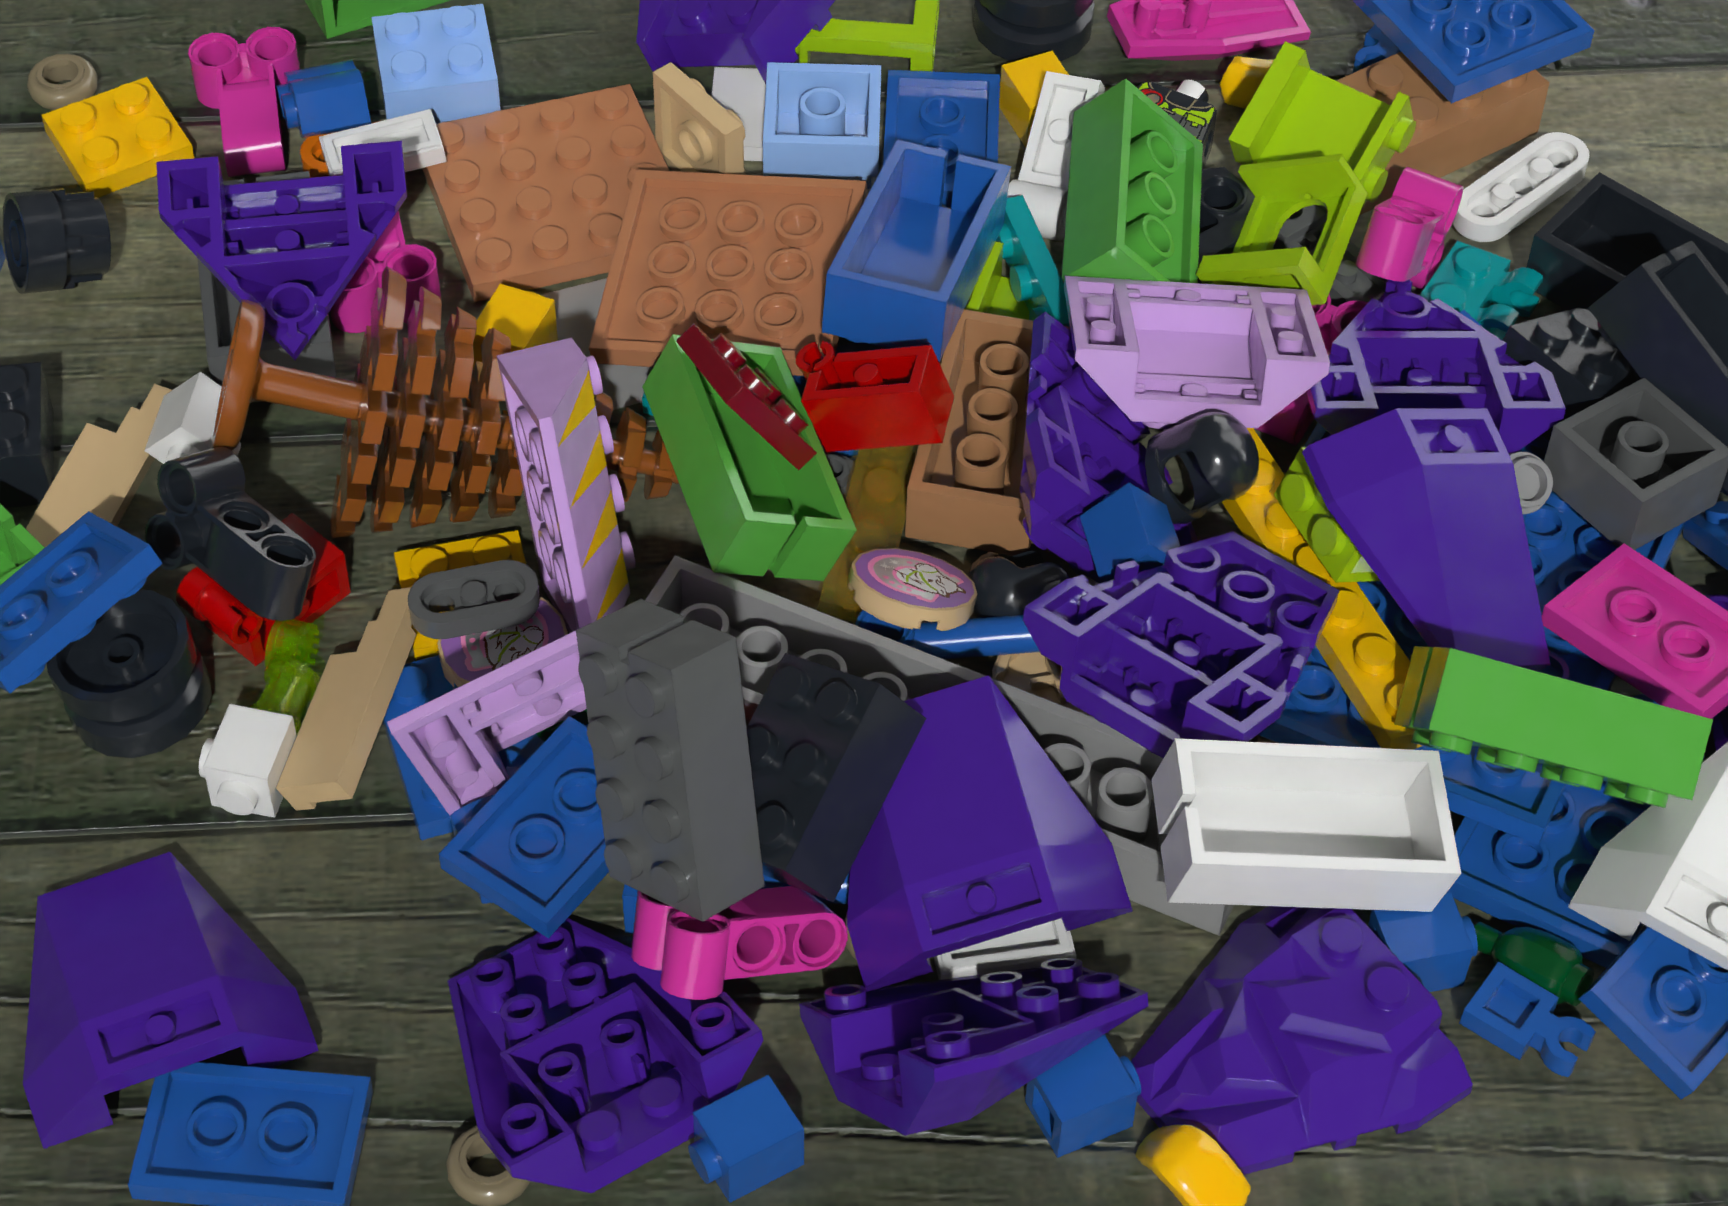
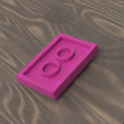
[1542,543,1728,719]

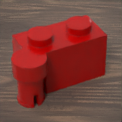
[796,341,954,452]
[176,513,351,666]

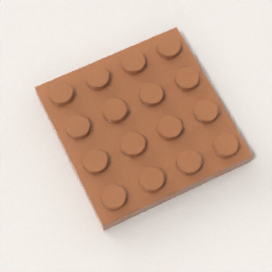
[422,84,669,302]
[589,169,868,376]

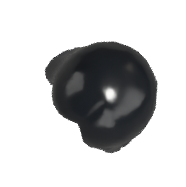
[968,550,1070,618]

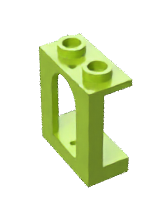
[795,0,940,72]
[1196,154,1368,305]

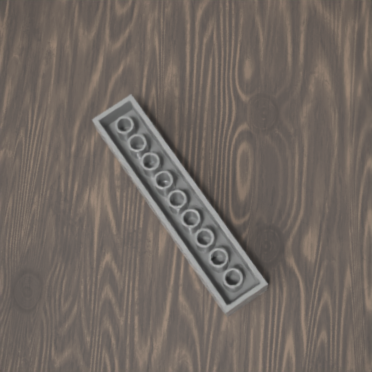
[645,556,1234,936]

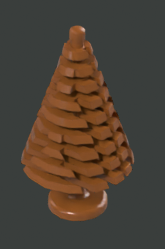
[212,266,679,538]

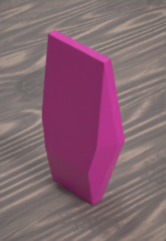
[1107,0,1311,61]

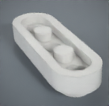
[1453,132,1589,242]

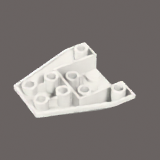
[1568,742,1728,970]

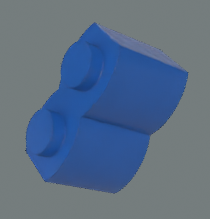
[276,60,371,138]

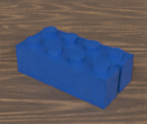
[822,139,1011,362]

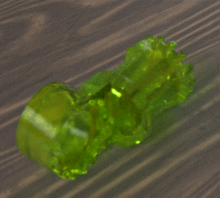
[249,619,321,735]

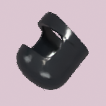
[1145,412,1259,524]

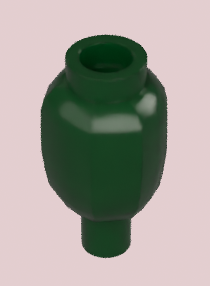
[1474,922,1594,1006]

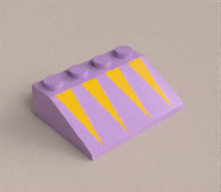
[497,337,635,633]

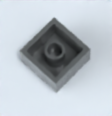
[1544,378,1728,550]

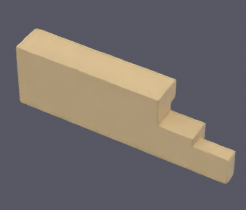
[26,383,172,547]
[276,587,417,811]

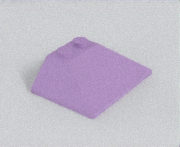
[1064,276,1330,430]
[387,598,642,815]

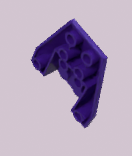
[1302,408,1550,671]
[847,675,1133,992]
[23,852,319,1149]
[448,918,764,1193]
[799,958,1149,1136]

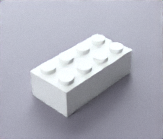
[1151,738,1461,912]

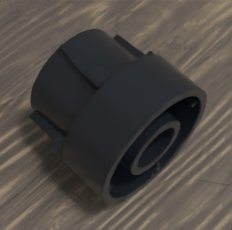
[3,188,111,294]

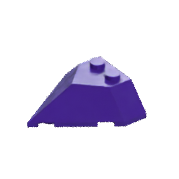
[156,141,407,361]
[1307,280,1566,454]

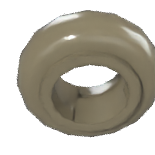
[27,54,98,110]
[446,1125,532,1206]

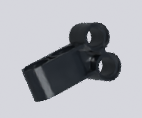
[145,447,316,621]

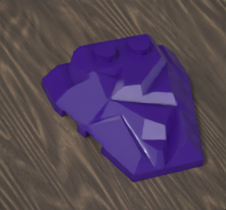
[1019,312,1198,584]
[1023,532,1339,759]
[1131,906,1473,1175]

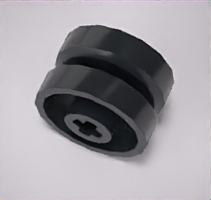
[973,0,1095,62]
[47,590,212,758]

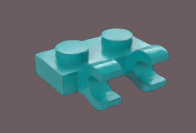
[1420,240,1543,340]

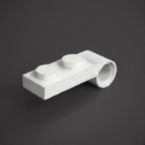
[1007,71,1105,241]

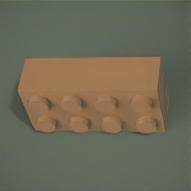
[1336,52,1550,215]
[905,309,1070,556]

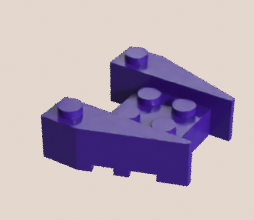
[636,0,836,84]

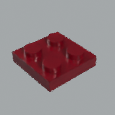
[676,323,817,470]

